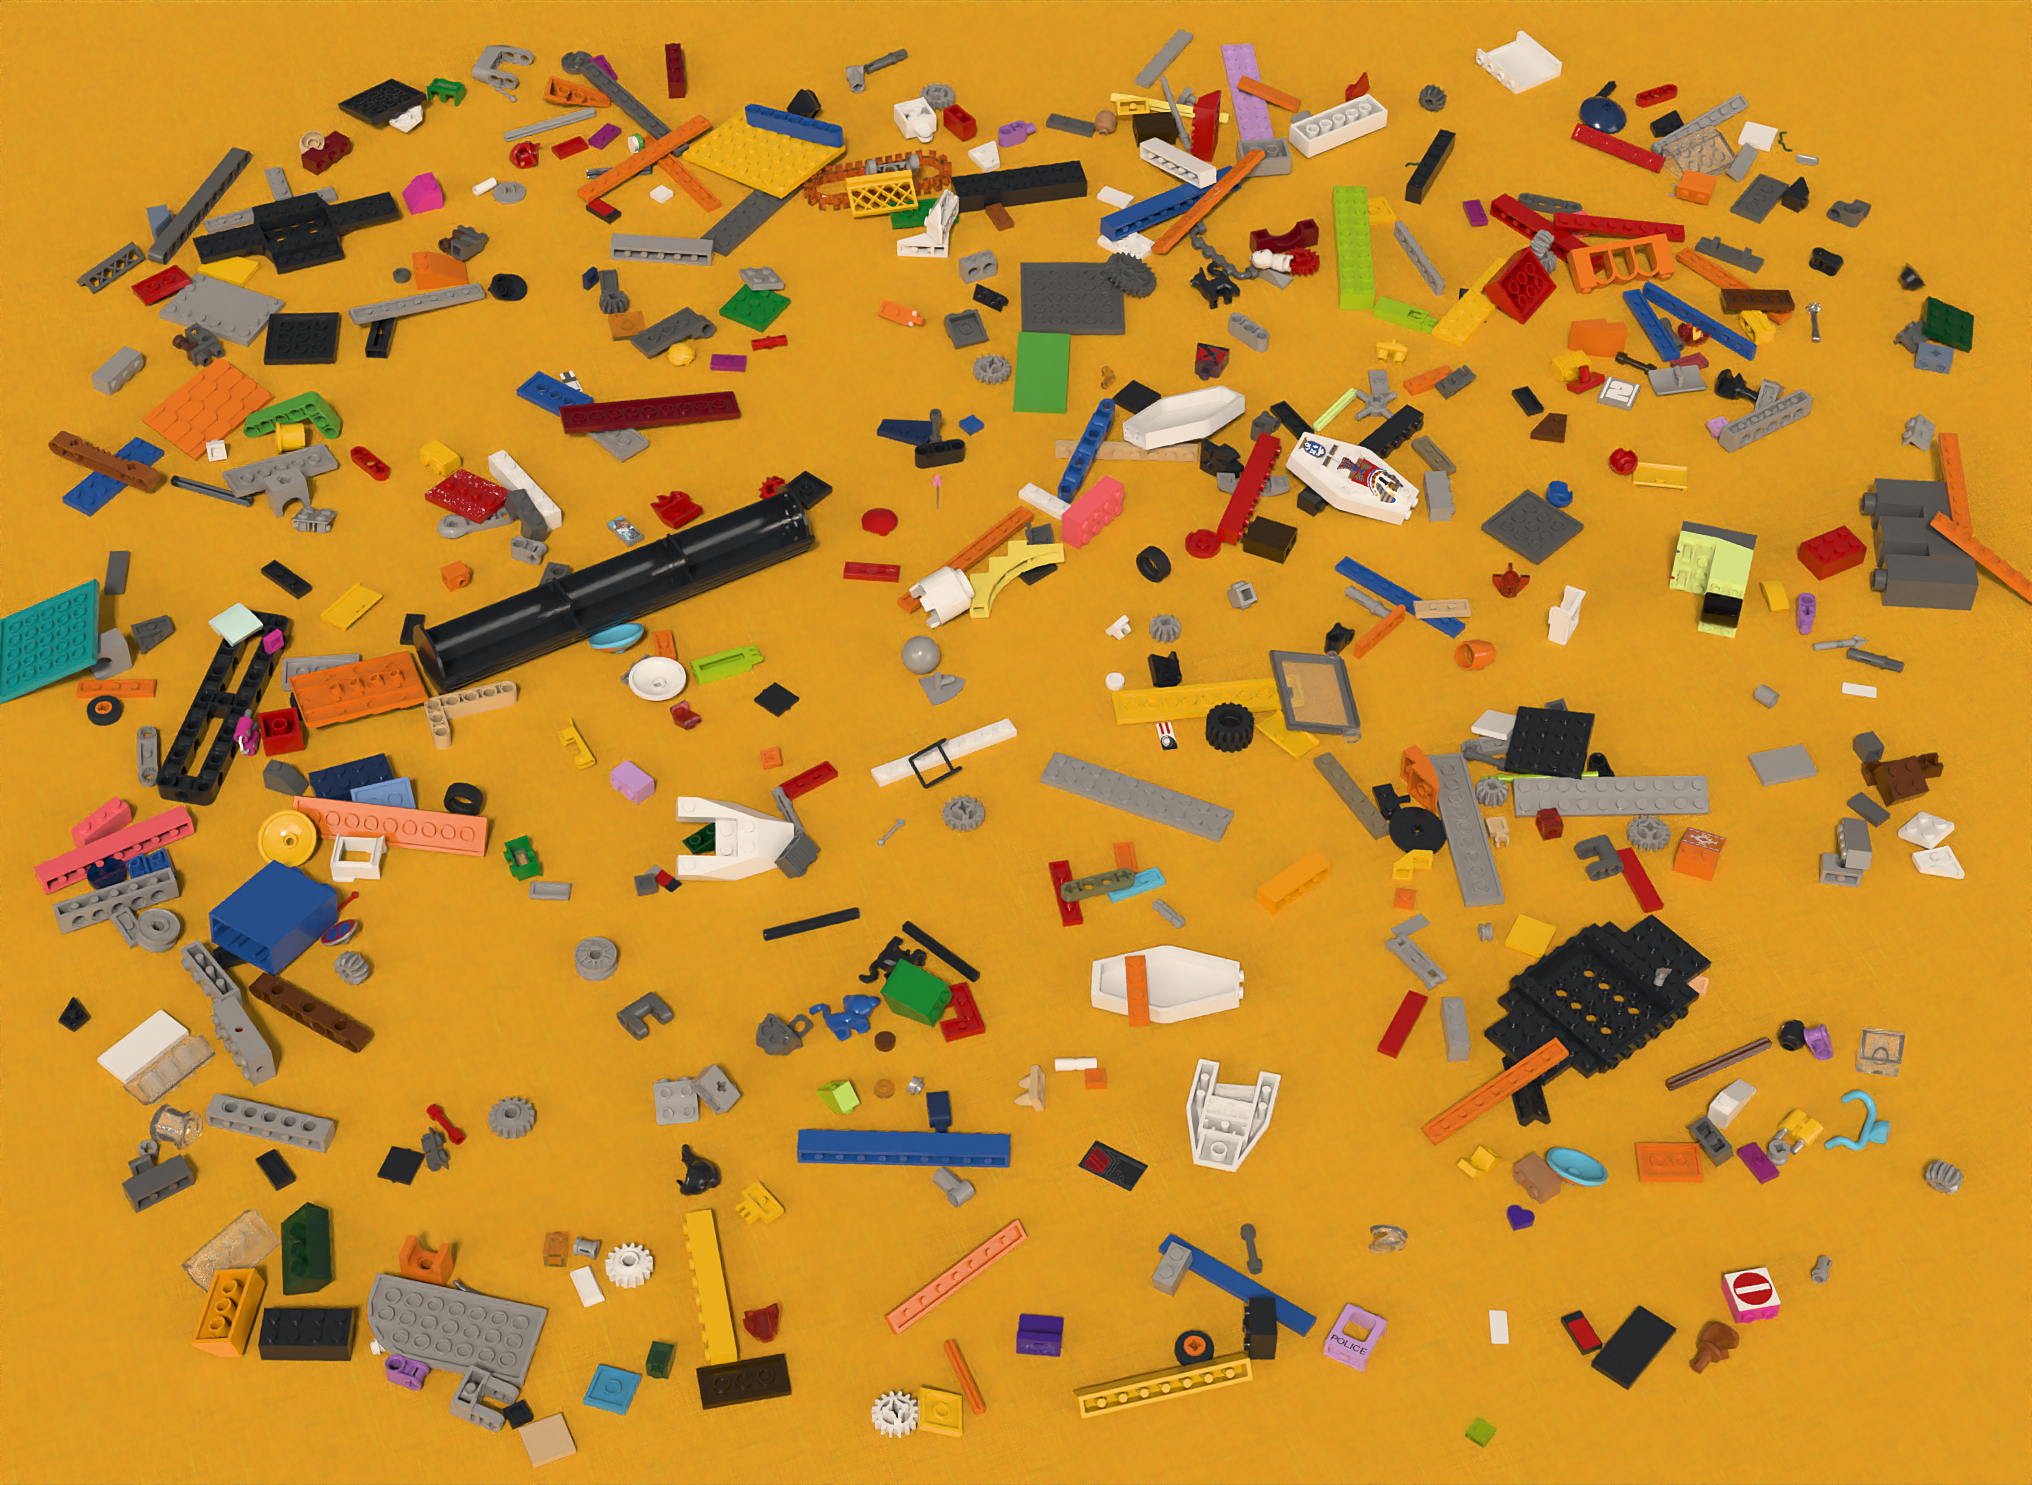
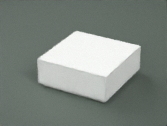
[650,185,673,204]

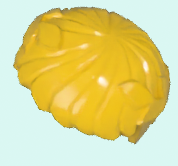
[668,342,696,366]

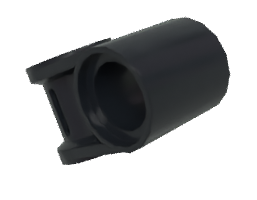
[1809,247,1844,276]
[1324,622,1355,656]
[1587,753,1615,777]

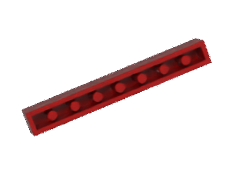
[1490,193,1604,275]
[1215,432,1282,546]

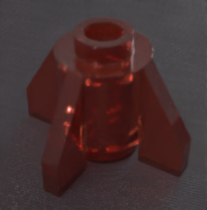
[1492,563,1530,598]
[743,1303,779,1343]

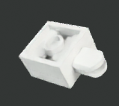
[894,97,936,142]

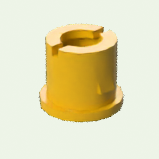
[275,422,305,454]

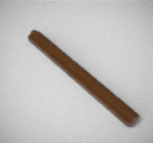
[1665,1037,1772,1091]

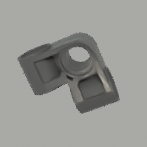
[1827,199,1871,228]

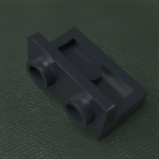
[1147,651,1182,688]

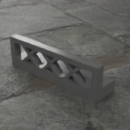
[77,242,145,294]

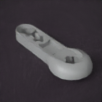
[437,508,515,538]

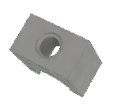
[263,466,311,518]
[88,627,133,680]

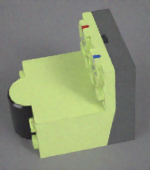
[1669,521,1757,638]

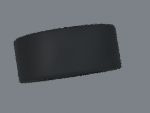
[1136,546,1171,582]
[444,782,483,815]

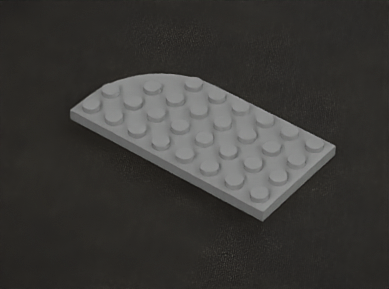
[367,1273,547,1387]

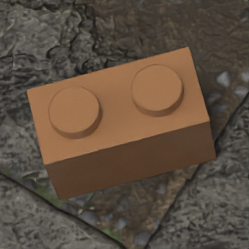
[1513,1152,1562,1205]

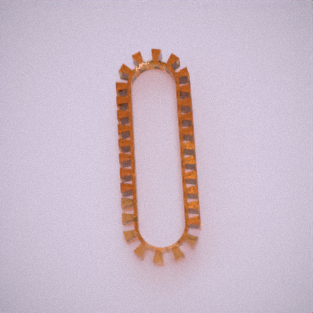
[804,150,952,211]

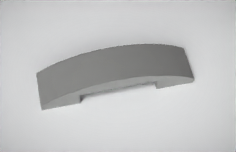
[1217,473,1289,497]

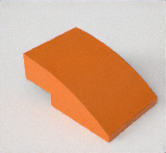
[1568,319,1627,357]
[1400,745,1440,814]

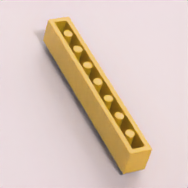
[682,1210,738,1366]
[1072,1353,1253,1419]

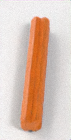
[944,1339,985,1415]

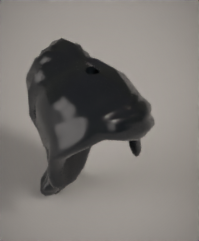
[676,1144,721,1196]

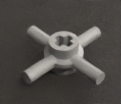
[1355,389,1397,420]

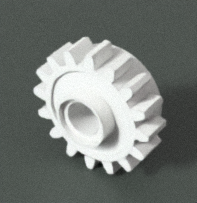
[605,1243,653,1289]

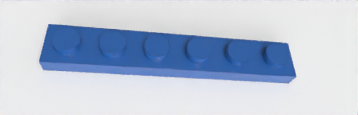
[1623,289,1681,362]

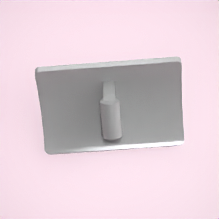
[1648,365,1707,395]

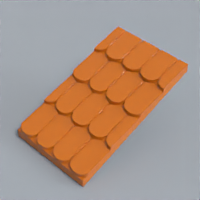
[141,357,275,461]
[288,651,430,728]

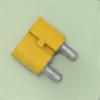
[1773,1109,1824,1155]

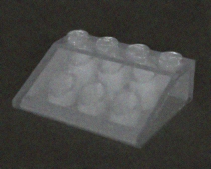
[1660,125,1736,180]

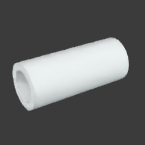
[473,177,497,196]

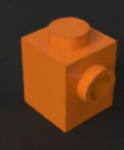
[440,560,471,592]

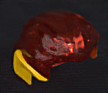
[1678,323,1711,348]

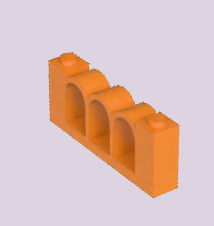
[1566,233,1676,294]

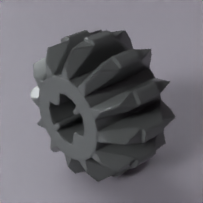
[1419,84,1447,112]
[599,289,628,316]

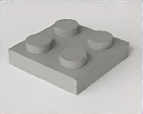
[739,267,784,291]

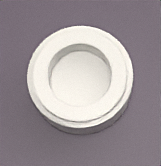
[1106,672,1125,691]

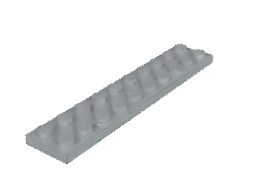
[1040,752,1234,843]
[1427,753,1505,907]
[1513,776,1710,818]

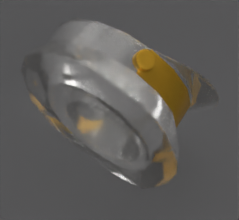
[1368,1224,1409,1254]

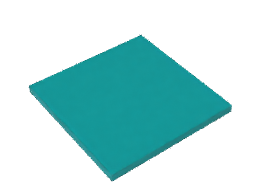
[0,579,100,704]

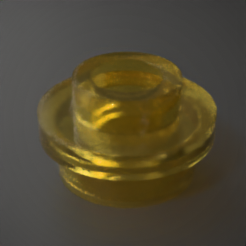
[874,1079,895,1099]

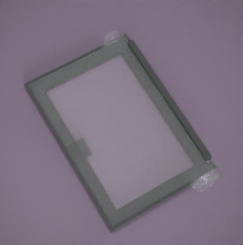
[1269,650,1362,743]

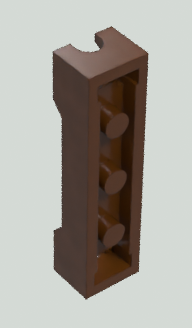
[1861,752,1944,786]

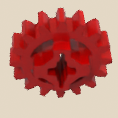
[1285,247,1320,276]

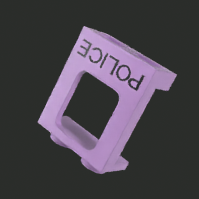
[1323,1303,1387,1372]

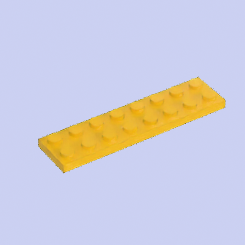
[1432,257,1507,348]

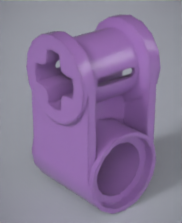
[1803,1023,1833,1060]
[385,1354,430,1391]

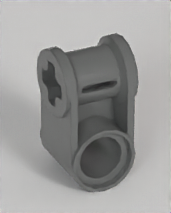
[1250,411,1281,442]

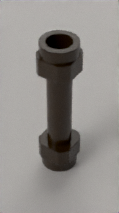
[1615,351,1657,375]

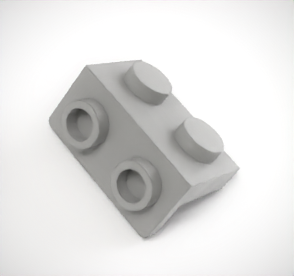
[1902,414,1935,452]

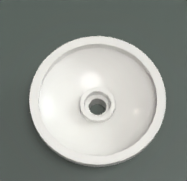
[629,657,686,701]

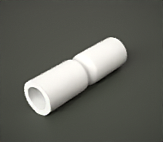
[1055,1057,1097,1071]

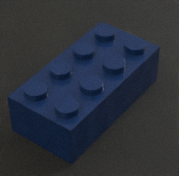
[308,753,394,801]

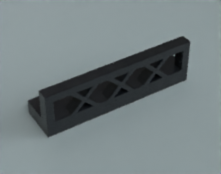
[1502,1055,1551,1127]

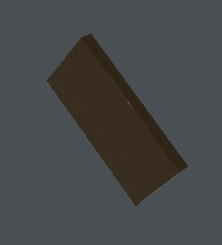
[696,1354,791,1410]

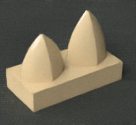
[1014,1065,1046,1111]

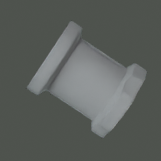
[573,1236,600,1260]

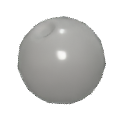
[901,635,940,674]

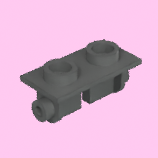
[421,1127,449,1172]

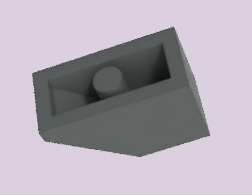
[262,759,309,797]

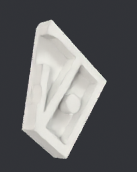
[968,140,1000,173]

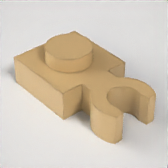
[1485,816,1510,848]

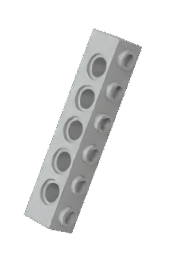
[1719,389,1813,453]
[52,867,179,934]
[205,1093,336,1153]

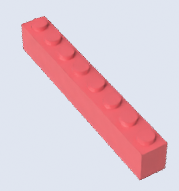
[33,805,195,895]

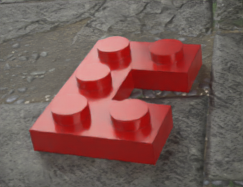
[940,982,985,1043]

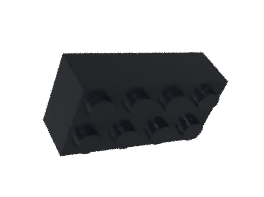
[258,1308,356,1361]

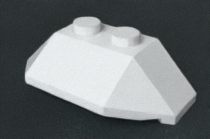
[924,189,959,244]

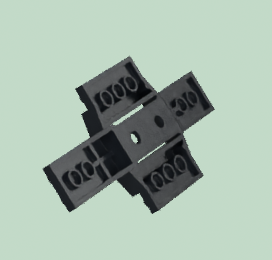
[193,192,399,274]

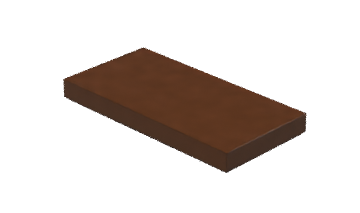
[1721,289,1795,311]

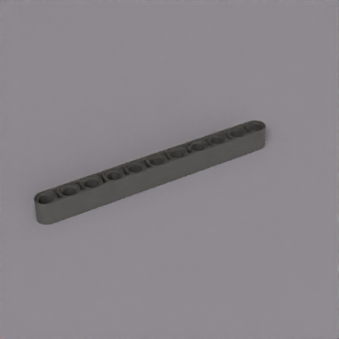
[148,147,251,265]

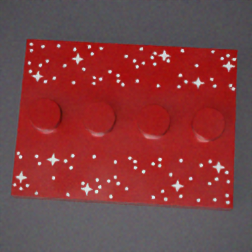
[424,469,511,524]

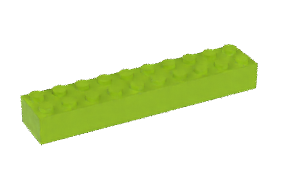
[1332,185,1375,310]

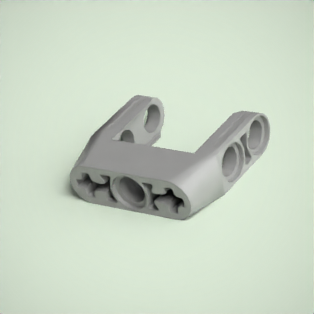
[472,45,534,89]
[865,154,919,177]

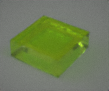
[1465,1417,1496,1448]

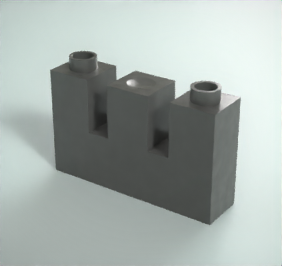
[1861,478,1979,611]

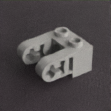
[449,1365,519,1432]

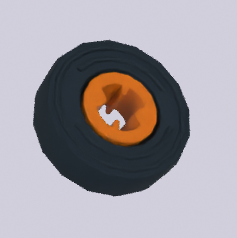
[87,695,122,726]

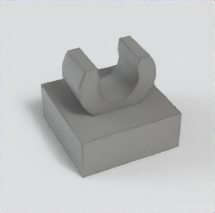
[1177,86,1197,106]

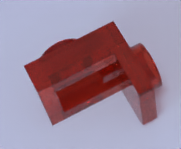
[670,700,702,730]

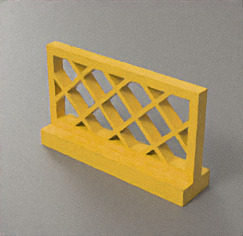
[845,170,918,217]

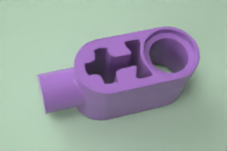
[998,121,1036,148]
[1796,593,1816,634]

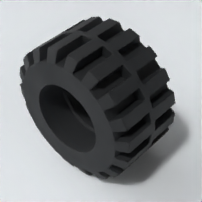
[1205,702,1254,753]

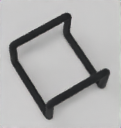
[908,738,962,789]

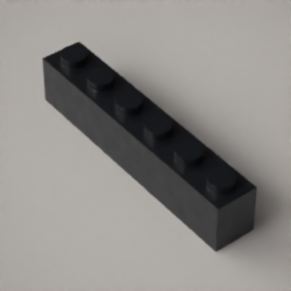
[1405,129,1456,205]

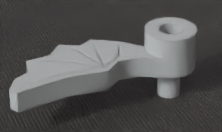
[1654,967,1672,986]

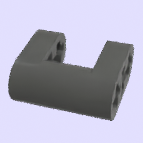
[1574,835,1624,881]
[616,992,673,1041]

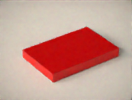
[131,265,191,306]

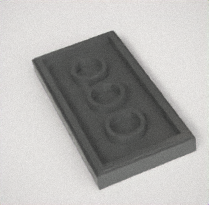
[1730,173,1789,224]

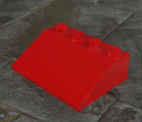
[1482,246,1557,324]

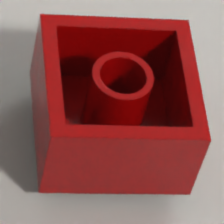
[258,707,304,757]

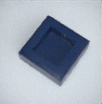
[582,266,599,290]

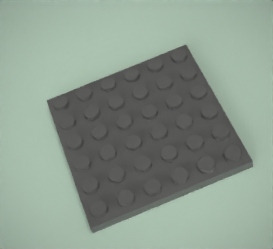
[1020,262,1125,335]

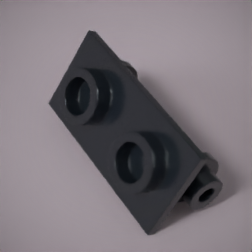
[973,283,1009,312]

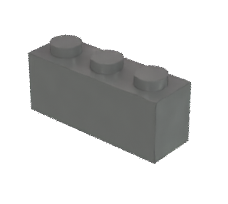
[122,1154,195,1213]

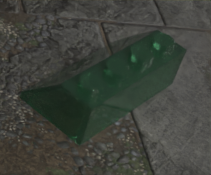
[281,1202,332,1296]

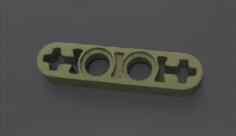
[1060,868,1135,902]

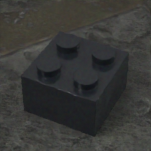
[1242,1298,1277,1360]

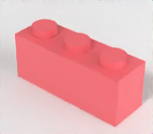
[71,796,133,848]

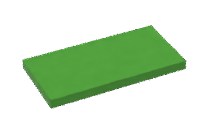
[1013,332,1070,414]

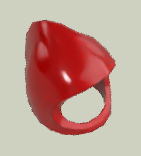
[509,141,541,169]

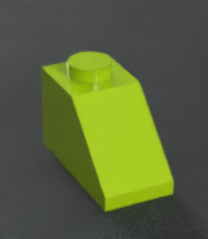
[815,1080,860,1115]

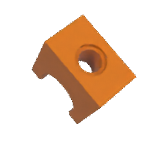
[398,1235,454,1287]

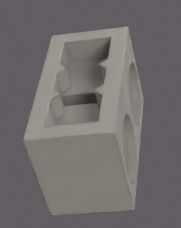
[959,250,997,284]

